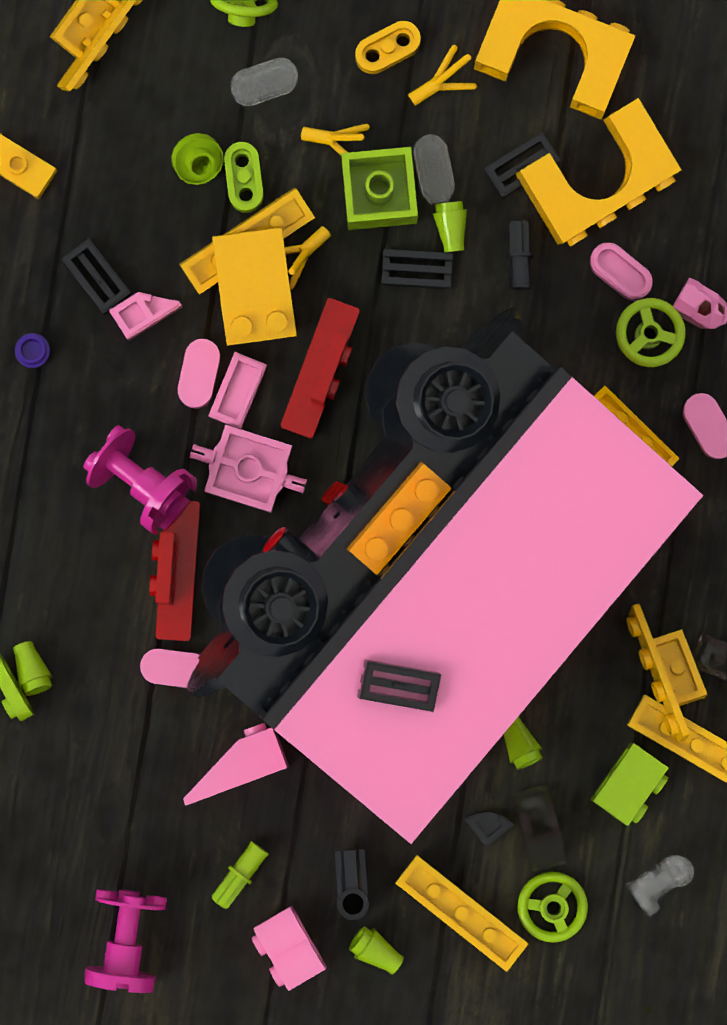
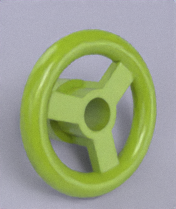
[210,0,278,27]
[616,298,686,367]
[517,871,588,943]

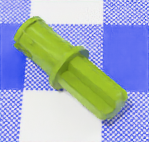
[212,841,269,909]

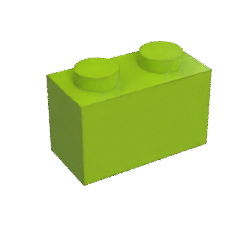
[590,742,669,826]

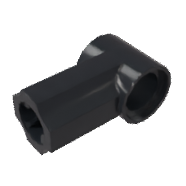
[334,849,369,920]

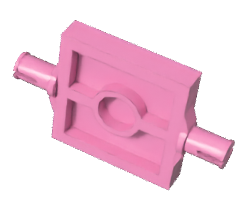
[190,425,307,513]

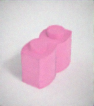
[251,905,327,991]

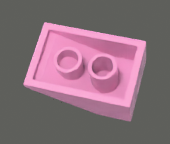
[183,723,289,806]

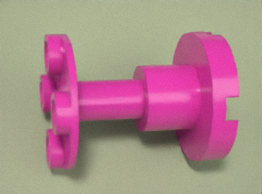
[83,425,197,535]
[84,889,167,993]

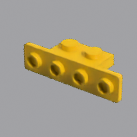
[50,0,143,91]
[626,603,707,743]

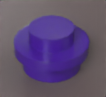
[15,333,50,368]

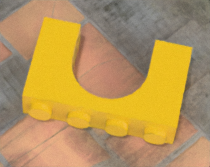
[474,0,635,120]
[515,98,681,246]

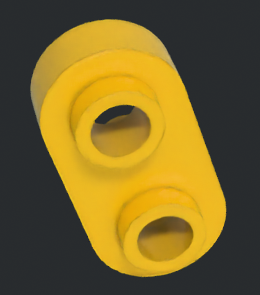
[355,21,421,74]

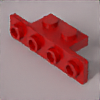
[281,298,360,439]
[149,501,200,641]

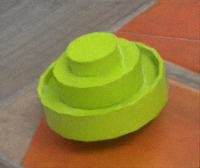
[171,133,224,185]

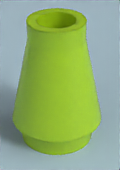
[433,201,467,252]
[13,641,53,696]
[503,716,542,770]
[349,926,404,975]

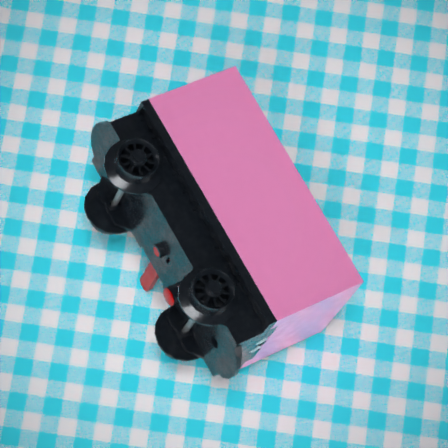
[187,307,703,844]

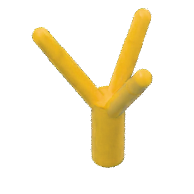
[408,45,477,106]
[301,123,370,155]
[284,226,331,289]

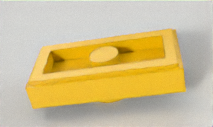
[0,134,57,199]

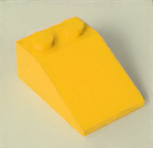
[212,227,297,346]

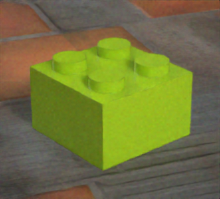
[341,147,418,230]

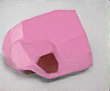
[673,277,727,329]

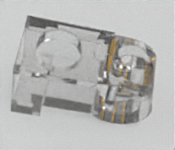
[626,855,694,917]

